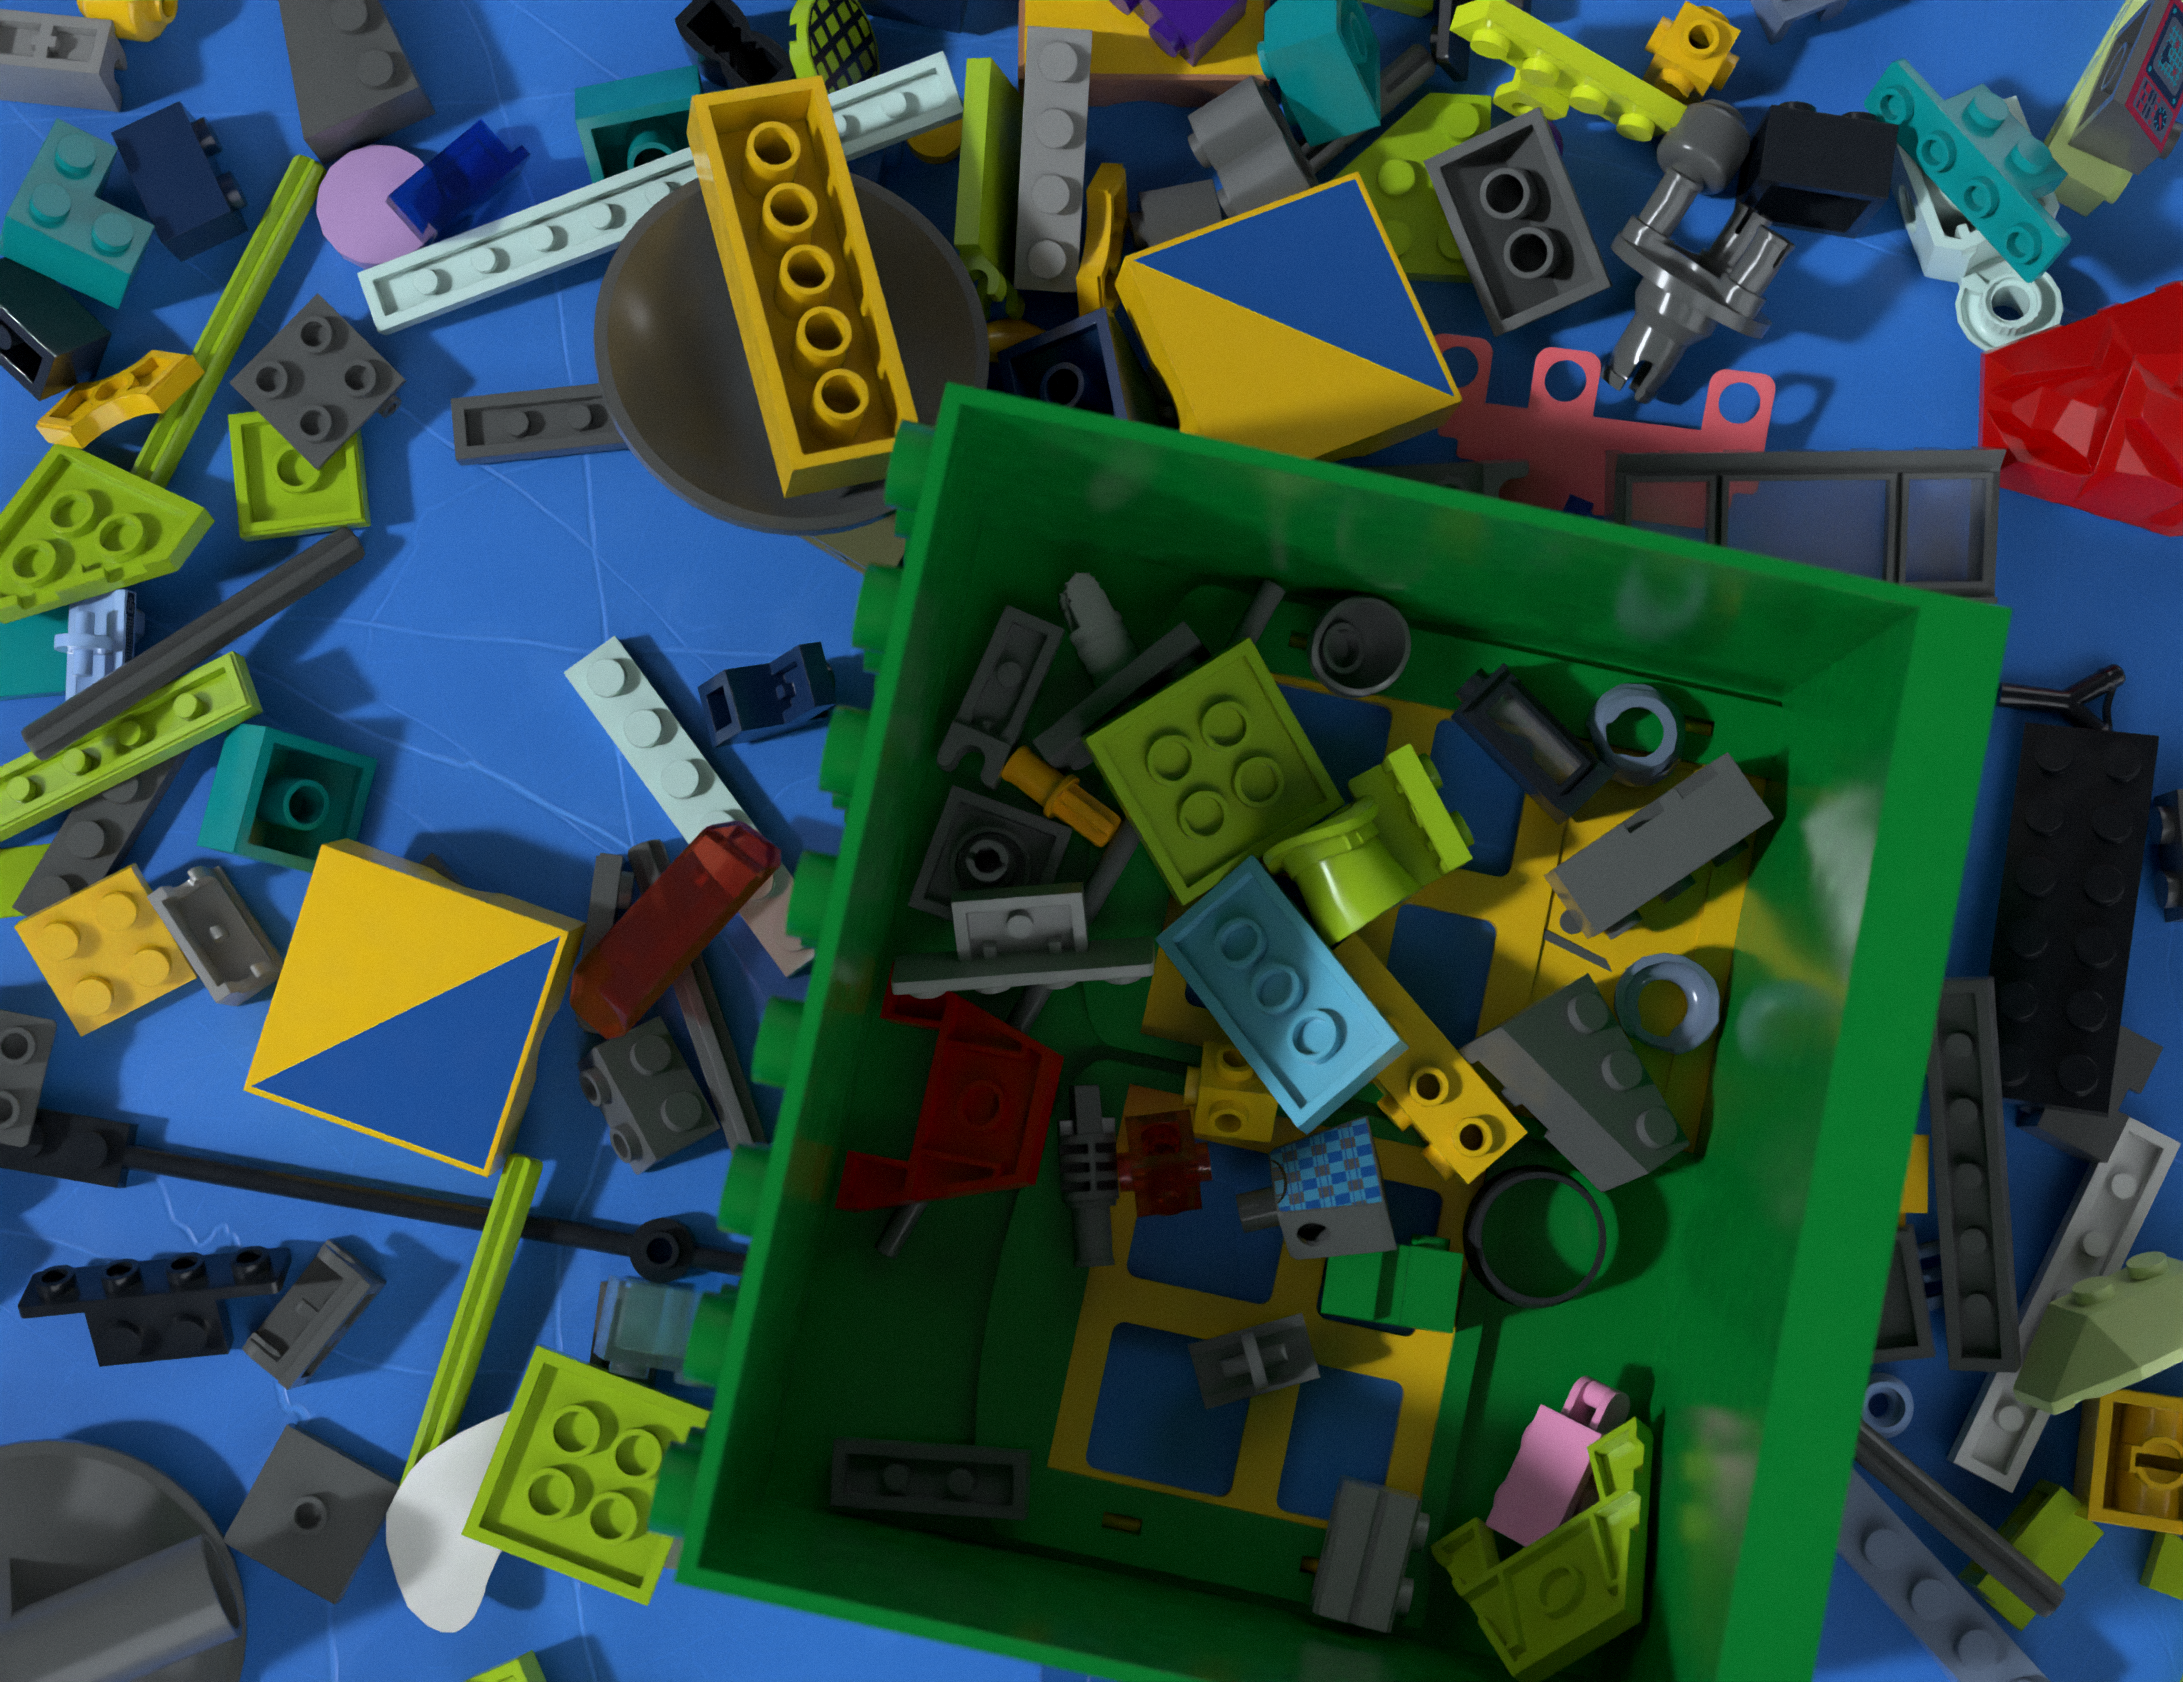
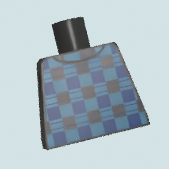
[1236,1116,1397,1260]

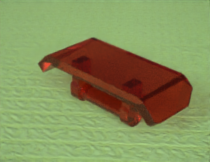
[569,821,781,1040]

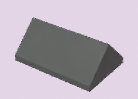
[1424,107,1613,337]

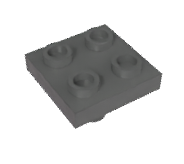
[908,785,1073,923]

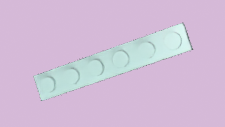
[564,636,816,979]

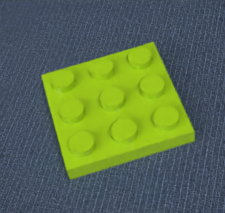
[1080,637,1345,906]
[461,1344,712,1606]

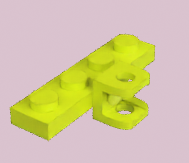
[1449,0,1688,142]

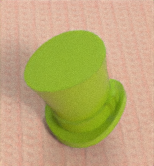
[1263,795,1424,947]

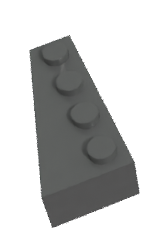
[278,0,436,165]

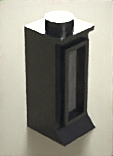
[1450,663,1616,825]

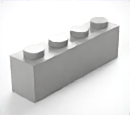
[1014,26,1092,293]

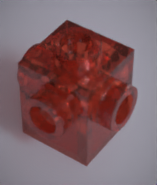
[1116,1109,1212,1217]

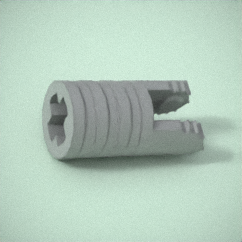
[1057,572,1140,690]

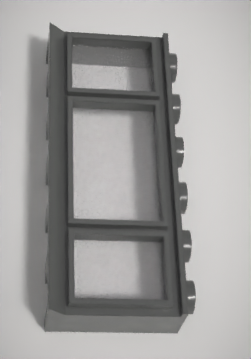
[1604,446,2007,604]

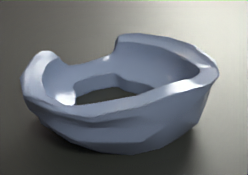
[1586,683,1686,787]
[1614,953,1721,1055]

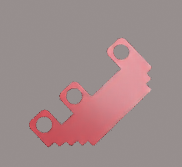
[1434,333,1776,528]

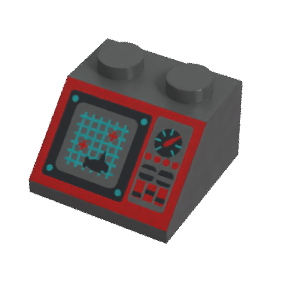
[2068,0,2183,175]

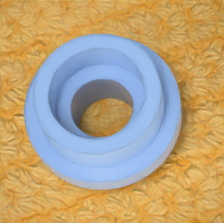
[1861,1372,1914,1439]

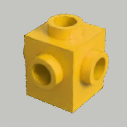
[1642,1,1741,105]
[1183,1041,1278,1143]

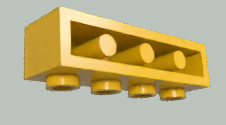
[1333,932,1528,1184]

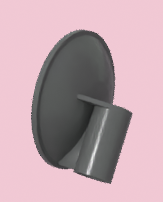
[593,172,990,536]
[0,1438,247,1682]

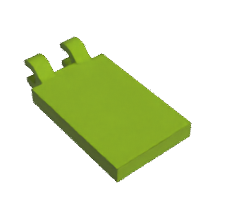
[954,57,1025,321]

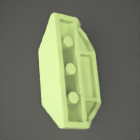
[2013,1251,2183,1415]

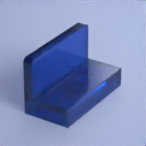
[386,119,531,247]

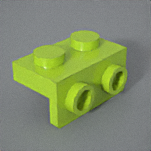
[1347,743,1474,887]

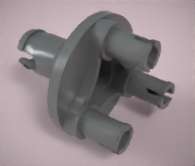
[1600,166,1796,404]

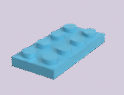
[1155,854,1409,1135]

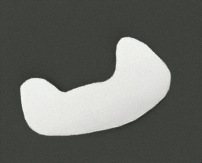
[386,1411,683,1633]

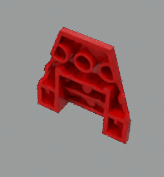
[1978,280,2183,537]

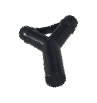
[1995,664,2126,731]

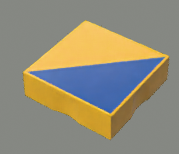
[1115,171,1463,463]
[243,838,587,1178]

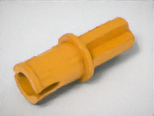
[1001,745,1122,847]

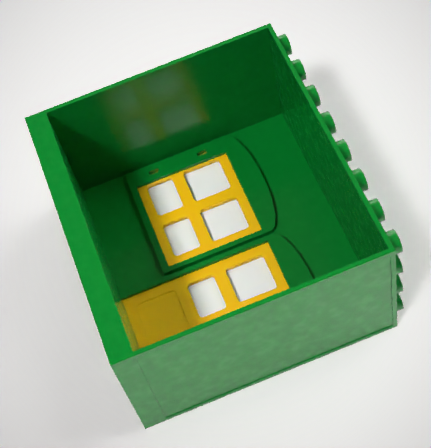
[648,382,2013,1682]

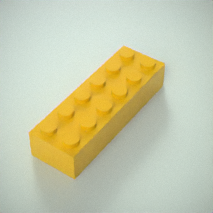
[686,75,919,498]

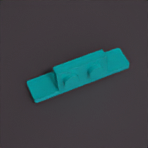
[1864,58,2071,283]

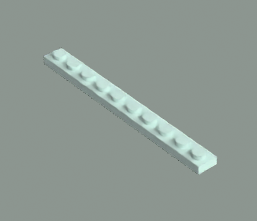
[357,51,963,335]

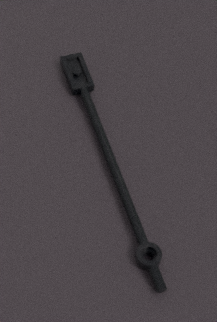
[0,1107,748,1283]

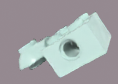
[1890,96,2064,352]

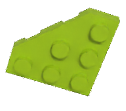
[1330,93,1491,283]
[0,444,215,624]

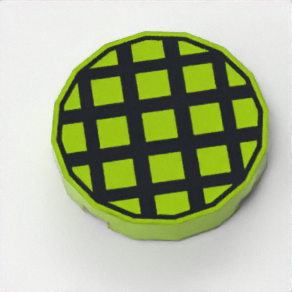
[789,0,880,94]

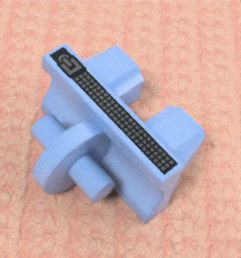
[54,589,145,701]

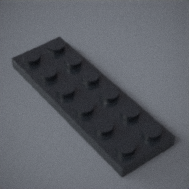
[1988,722,2159,1118]

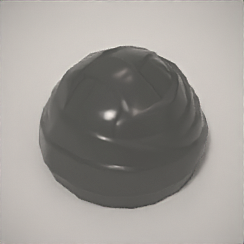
[1306,594,1411,698]

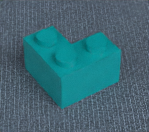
[0,118,155,310]

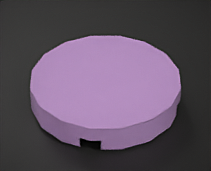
[316,145,445,269]

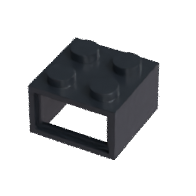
[1734,101,1899,239]

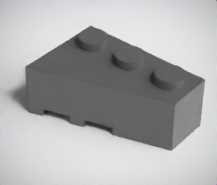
[1543,752,1774,940]
[1457,973,1691,1193]

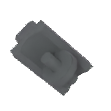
[1188,1313,1320,1410]

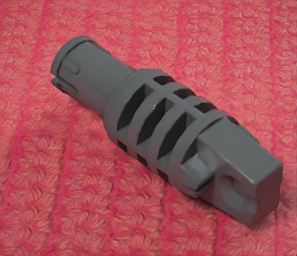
[1057,1084,1119,1267]

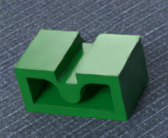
[1320,1234,1464,1334]

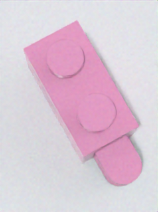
[1485,1375,1630,1547]

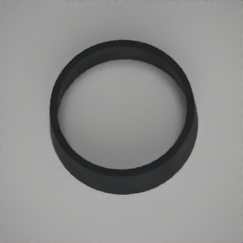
[1463,1165,1607,1309]

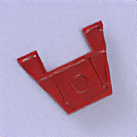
[835,962,1064,1213]

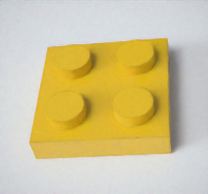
[14,862,198,1037]

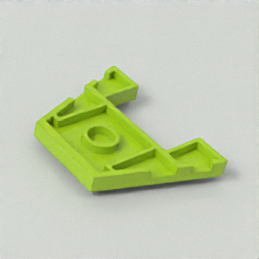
[1431,1417,1653,1682]

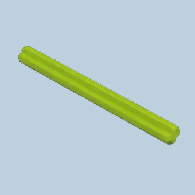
[130,154,327,489]
[398,1153,543,1489]

